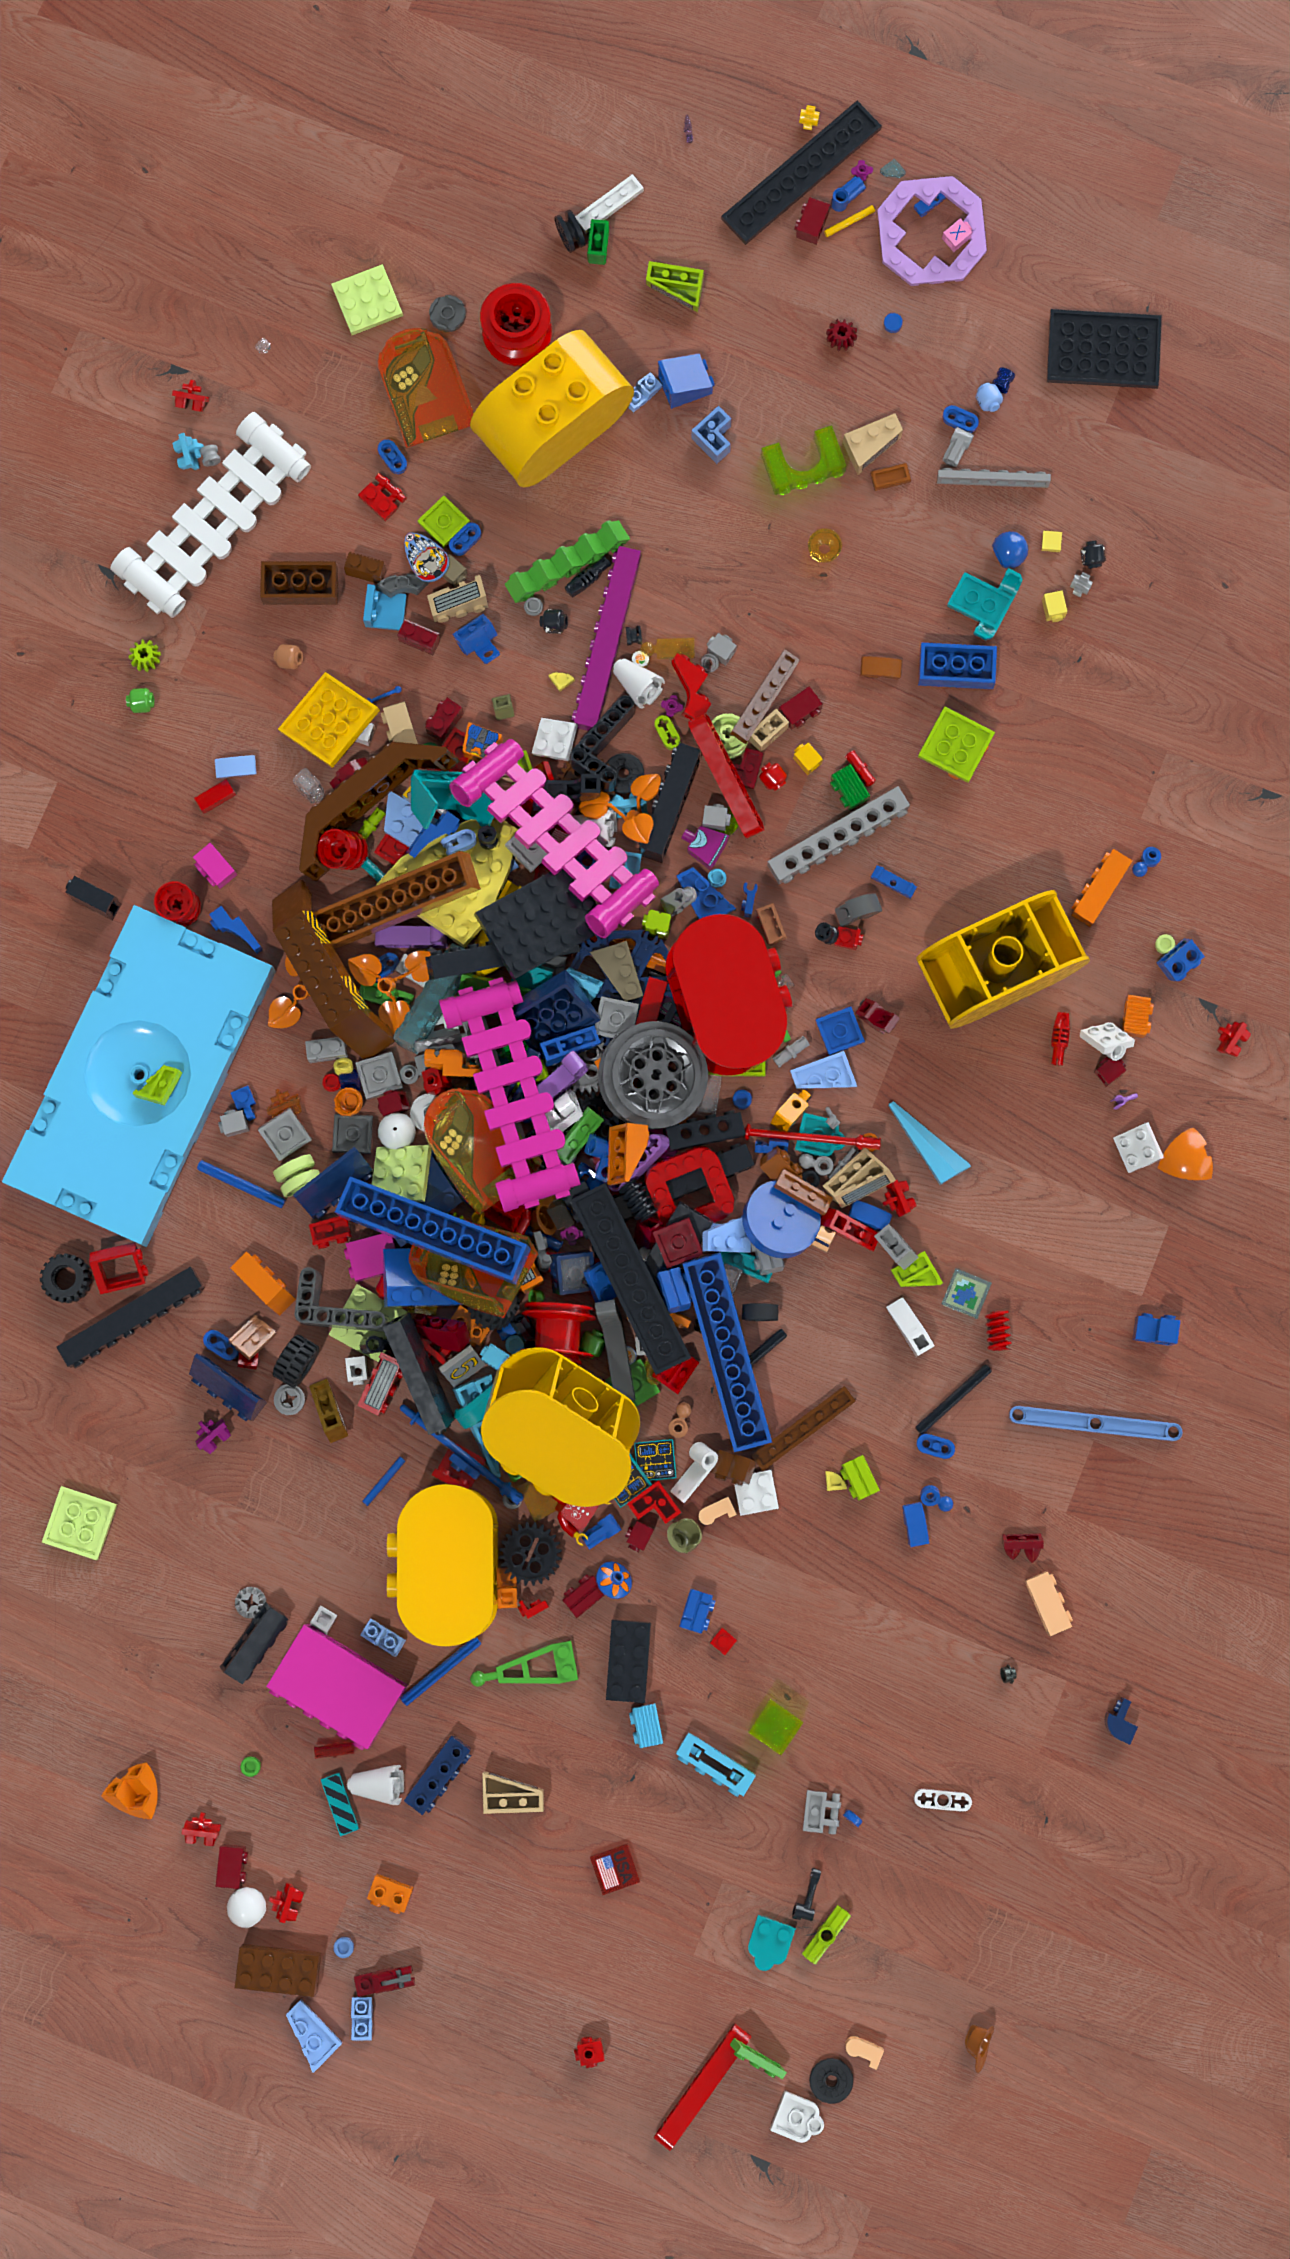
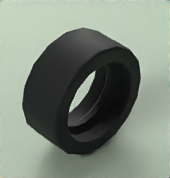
[742,1303,778,1321]

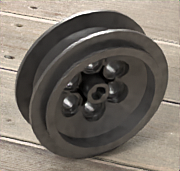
[598,1021,708,1129]

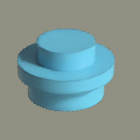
[708,869,727,888]

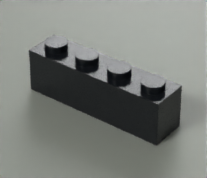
[220,1602,289,1685]

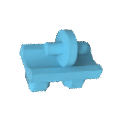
[172,433,204,470]

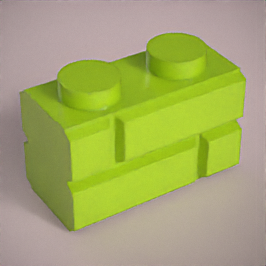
[642,910,671,940]
[840,1455,880,1501]

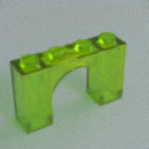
[761,425,846,495]

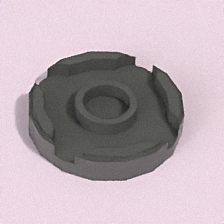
[429,295,466,332]

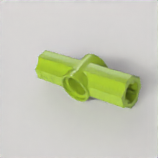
[802,1905,851,1965]

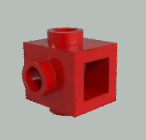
[421,1068,452,1097]
[574,2036,605,2068]

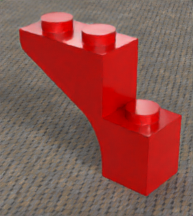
[671,653,712,721]

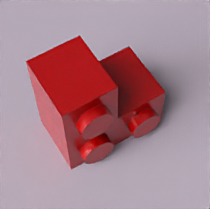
[627,1480,681,1524]

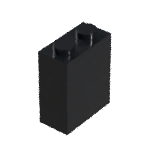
[65,876,122,921]

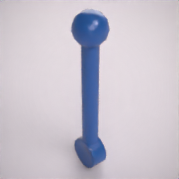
[366,686,402,704]

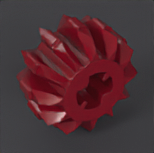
[826,318,857,352]

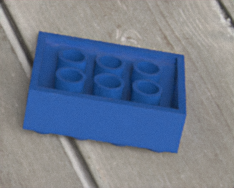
[383,1248,465,1307]

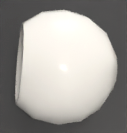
[378,1112,416,1150]
[227,1887,266,1928]

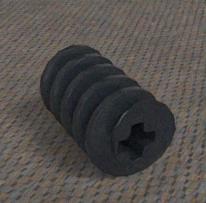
[619,1179,658,1223]

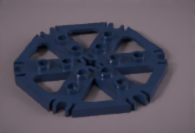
[570,930,677,1046]

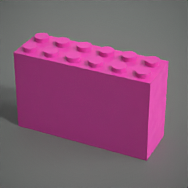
[266,1624,408,1750]

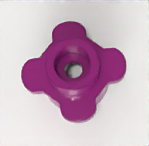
[851,160,873,181]
[661,695,683,717]
[560,1223,583,1246]

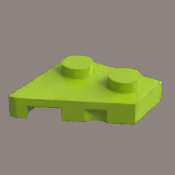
[132,1065,182,1106]
[891,1251,943,1287]

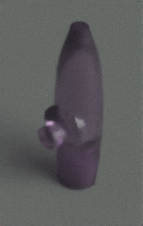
[684,115,693,143]

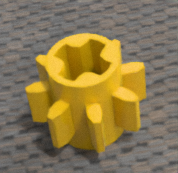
[799,105,820,130]

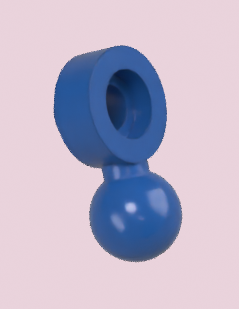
[1132,847,1161,877]
[920,1485,953,1512]

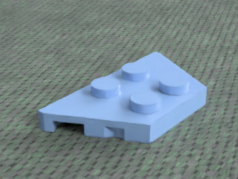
[384,791,444,847]

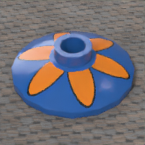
[596,1561,632,1599]

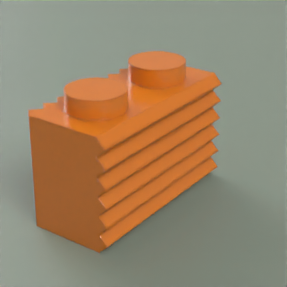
[1122,995,1154,1038]

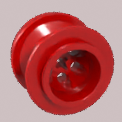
[480,283,552,367]
[519,1302,596,1365]

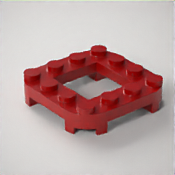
[645,1145,734,1227]

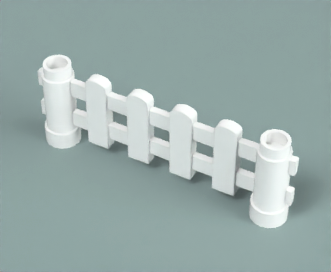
[110,412,311,618]

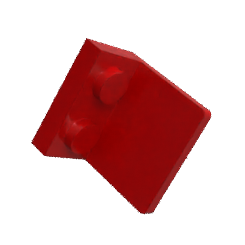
[432,1442,486,1490]

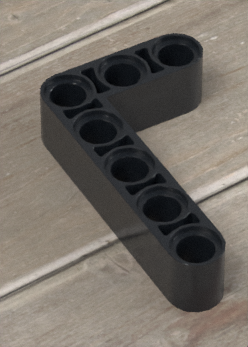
[570,695,635,792]

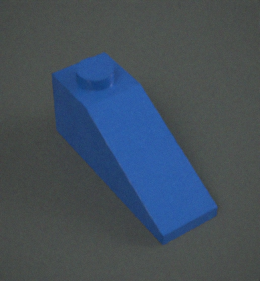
[539,1026,601,1067]

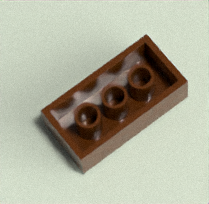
[260,561,338,605]
[235,1944,322,1997]

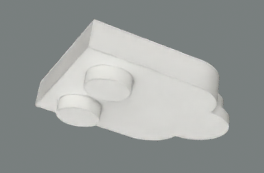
[769,2090,824,2143]

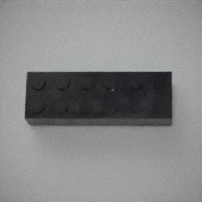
[638,742,701,863]

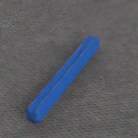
[197,1161,286,1208]
[401,1637,481,1706]

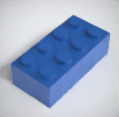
[918,642,997,689]

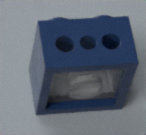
[549,1250,594,1295]

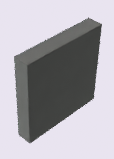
[332,1114,373,1154]

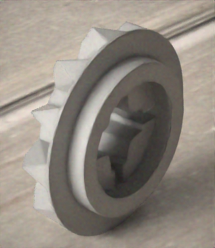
[274,1384,305,1415]
[235,1587,266,1618]

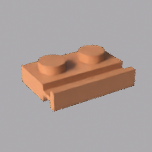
[228,1315,276,1360]

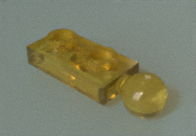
[640,638,695,659]

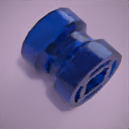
[991,367,1015,394]

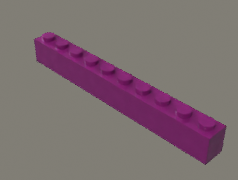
[571,546,641,731]

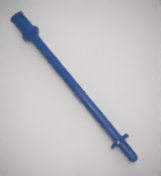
[400,1404,525,1506]

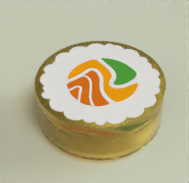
[631,650,650,668]

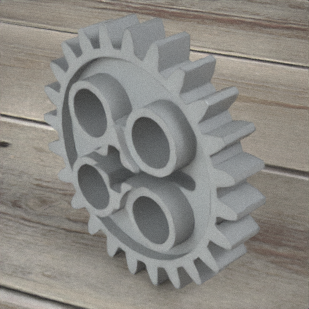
[551,1042,605,1096]

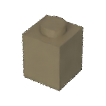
[442,554,467,588]

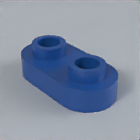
[942,405,979,433]
[378,439,407,474]
[449,523,481,556]
[376,953,399,983]
[203,1330,239,1361]
[916,1434,955,1459]

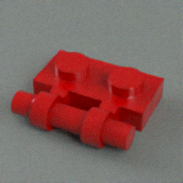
[358,473,407,522]

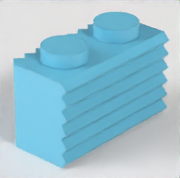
[480,1344,510,1370]
[629,1703,663,1748]

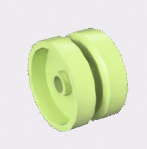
[712,714,748,760]
[273,1154,320,1198]

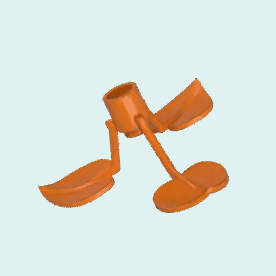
[578,774,661,844]
[348,950,431,1035]
[268,955,311,1028]

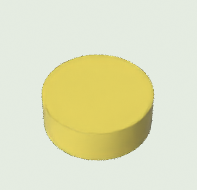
[333,1058,353,1076]

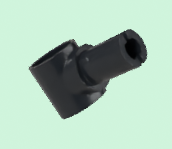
[360,1335,392,1355]

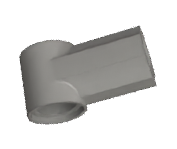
[942,427,974,467]

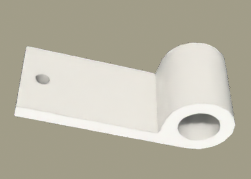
[670,1442,718,1503]

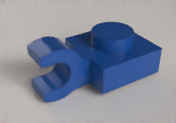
[741,882,758,918]
[231,1085,256,1121]
[755,1138,789,1153]

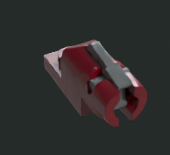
[354,1965,415,1997]

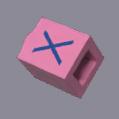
[942,218,972,252]

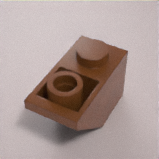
[760,1146,803,1181]

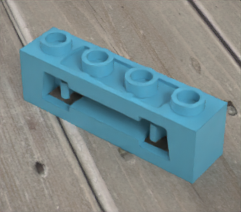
[676,1732,756,1797]

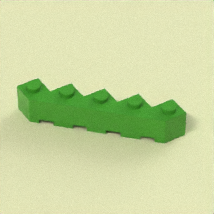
[505,520,630,603]

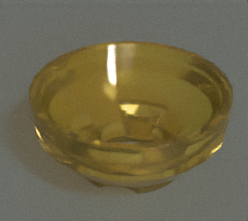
[808,528,842,563]

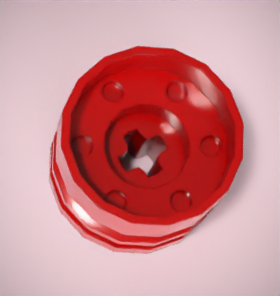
[317,829,368,870]
[154,881,201,927]

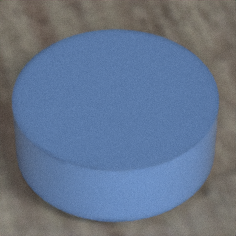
[334,1937,354,1958]

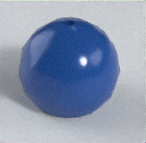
[992,531,1028,569]

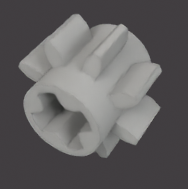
[1070,572,1093,597]

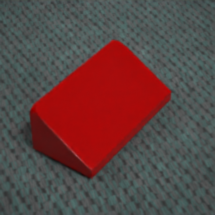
[194,779,236,814]

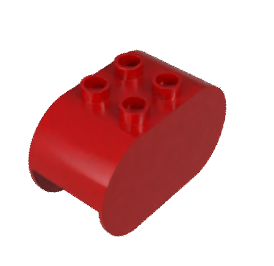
[665,914,792,1076]

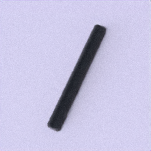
[915,1364,992,1434]

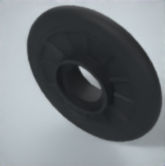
[606,753,644,793]
[809,2058,853,2104]

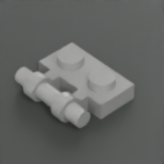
[803,1790,842,1834]

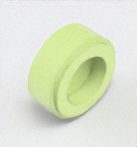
[1155,934,1175,954]

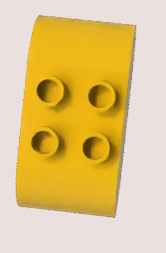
[470,330,634,487]
[916,890,1090,1029]
[481,1348,640,1507]
[387,1484,498,1646]

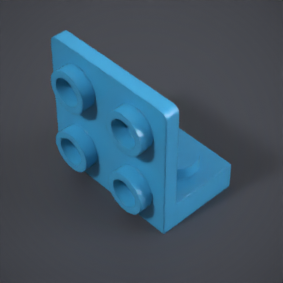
[363,584,407,631]

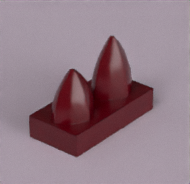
[1002,1533,1044,1563]

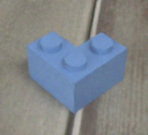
[691,406,731,464]

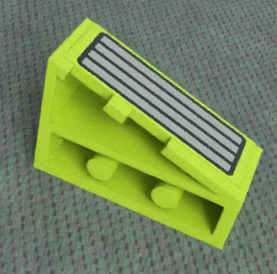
[646,261,704,312]

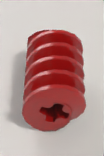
[985,1311,1012,1351]

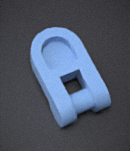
[441,829,477,856]

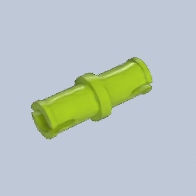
[358,807,386,840]

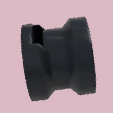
[625,625,642,646]
[478,826,498,850]
[815,922,839,945]

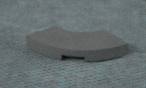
[376,574,429,598]

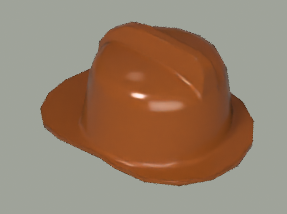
[530,1195,561,1235]
[965,2025,994,2073]

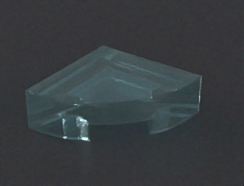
[880,159,906,178]

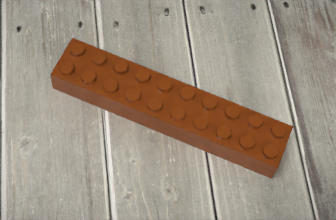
[313,851,481,950]

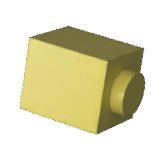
[1042,590,1067,622]

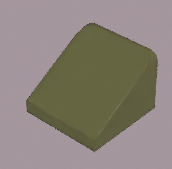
[491,694,515,720]

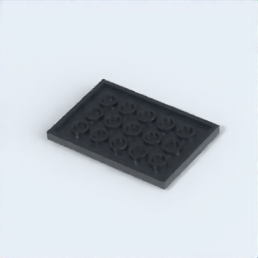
[1046,309,1162,389]
[474,869,597,980]

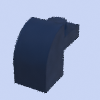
[1104,1697,1138,1745]

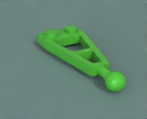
[470,1641,578,1687]

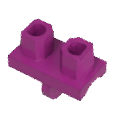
[195,1418,231,1454]

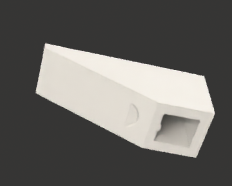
[886,1297,935,1357]

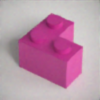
[193,843,237,889]

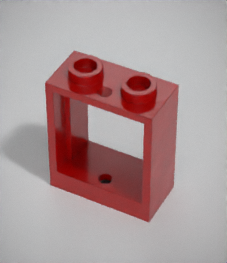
[89,1242,148,1295]

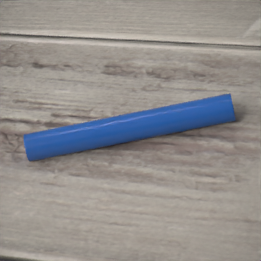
[362,1456,406,1506]

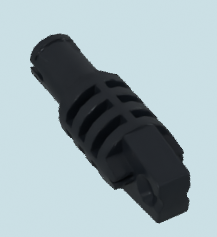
[565,556,611,598]

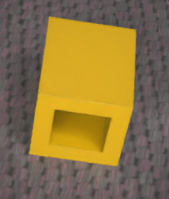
[793,742,823,776]

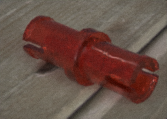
[314,1741,355,1759]

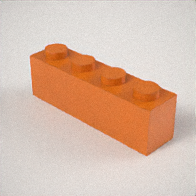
[1071,849,1133,927]

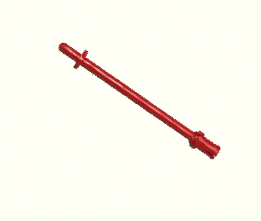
[744,1123,881,1150]

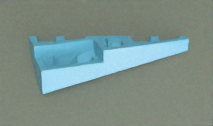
[888,1102,971,1185]
[452,1374,501,1478]

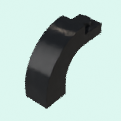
[544,774,601,803]

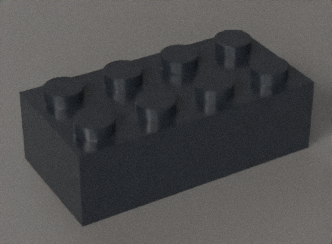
[606,1619,651,1703]

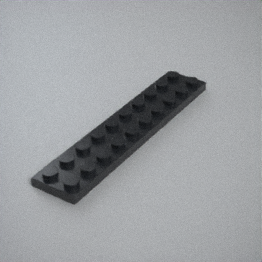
[721,100,882,245]
[571,1183,691,1376]

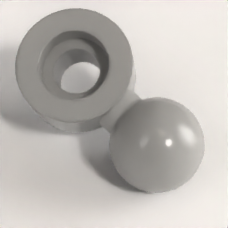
[799,1153,834,1176]

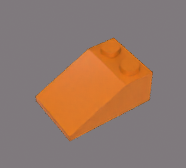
[607,1123,649,1185]

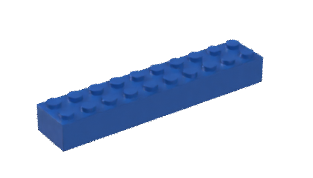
[335,1177,531,1285]
[683,1252,772,1452]

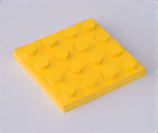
[278,672,380,768]

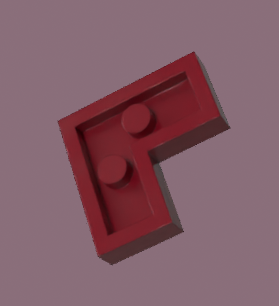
[733,748,764,790]

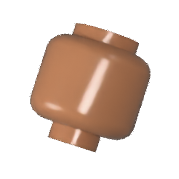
[274,644,303,670]

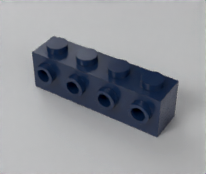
[404,1735,472,1815]

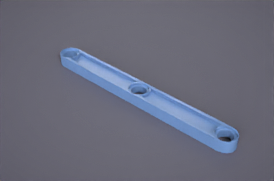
[1009,1406,1183,1441]

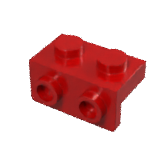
[308,1216,352,1249]

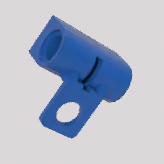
[453,614,500,664]
[584,1134,609,1182]

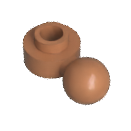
[669,1402,692,1438]

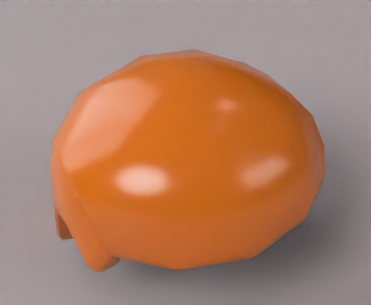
[334,1087,363,1117]

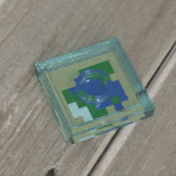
[941,1268,992,1319]

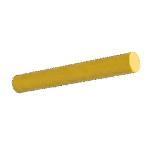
[824,205,875,237]

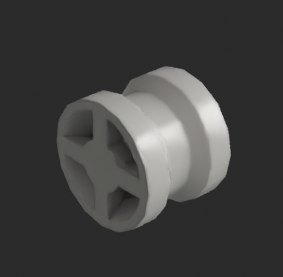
[200,445,221,467]

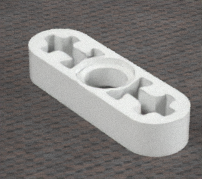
[914,1789,972,1811]

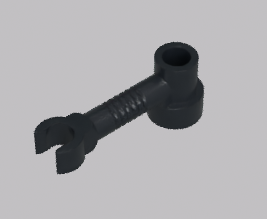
[792,1868,821,1921]

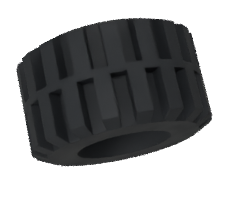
[40,1253,92,1303]
[467,1281,520,1330]
[273,1334,319,1388]

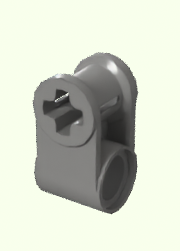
[660,886,697,917]

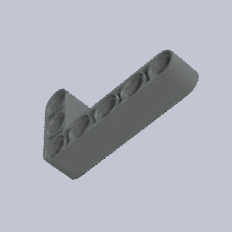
[294,1267,390,1332]
[595,1299,636,1401]

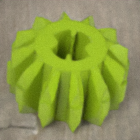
[129,639,161,672]

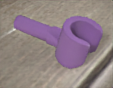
[1110,1093,1138,1110]

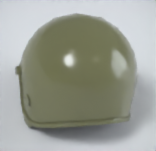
[667,1518,702,1554]

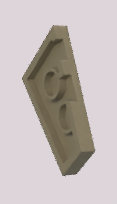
[590,941,643,1002]

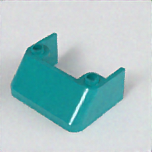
[411,770,494,829]

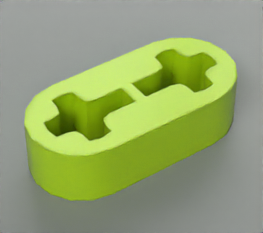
[655,715,680,750]

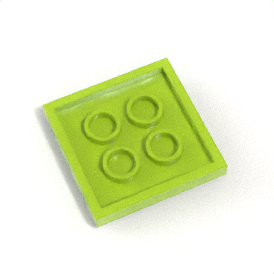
[918,706,995,783]

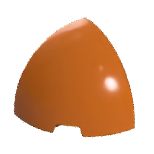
[1158,1128,1213,1180]
[101,1763,158,1819]

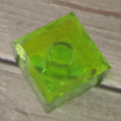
[748,1698,804,1755]

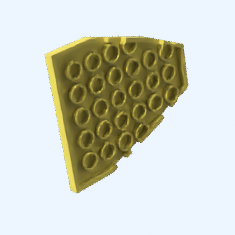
[376,817,518,948]

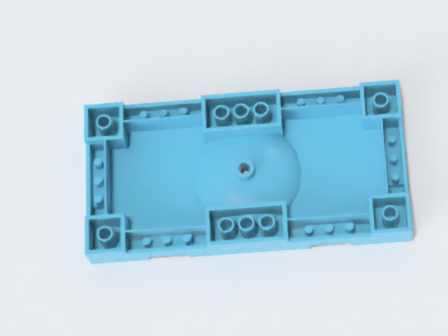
[2,905,276,1247]

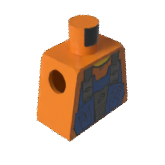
[462,722,503,765]

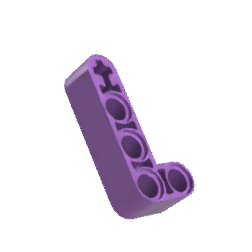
[375,925,449,948]
[523,1051,589,1102]
[595,1134,669,1191]

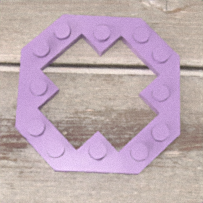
[877,176,987,286]

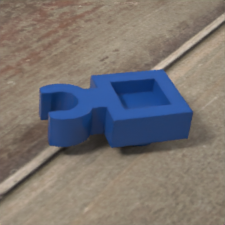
[449,1453,480,1480]

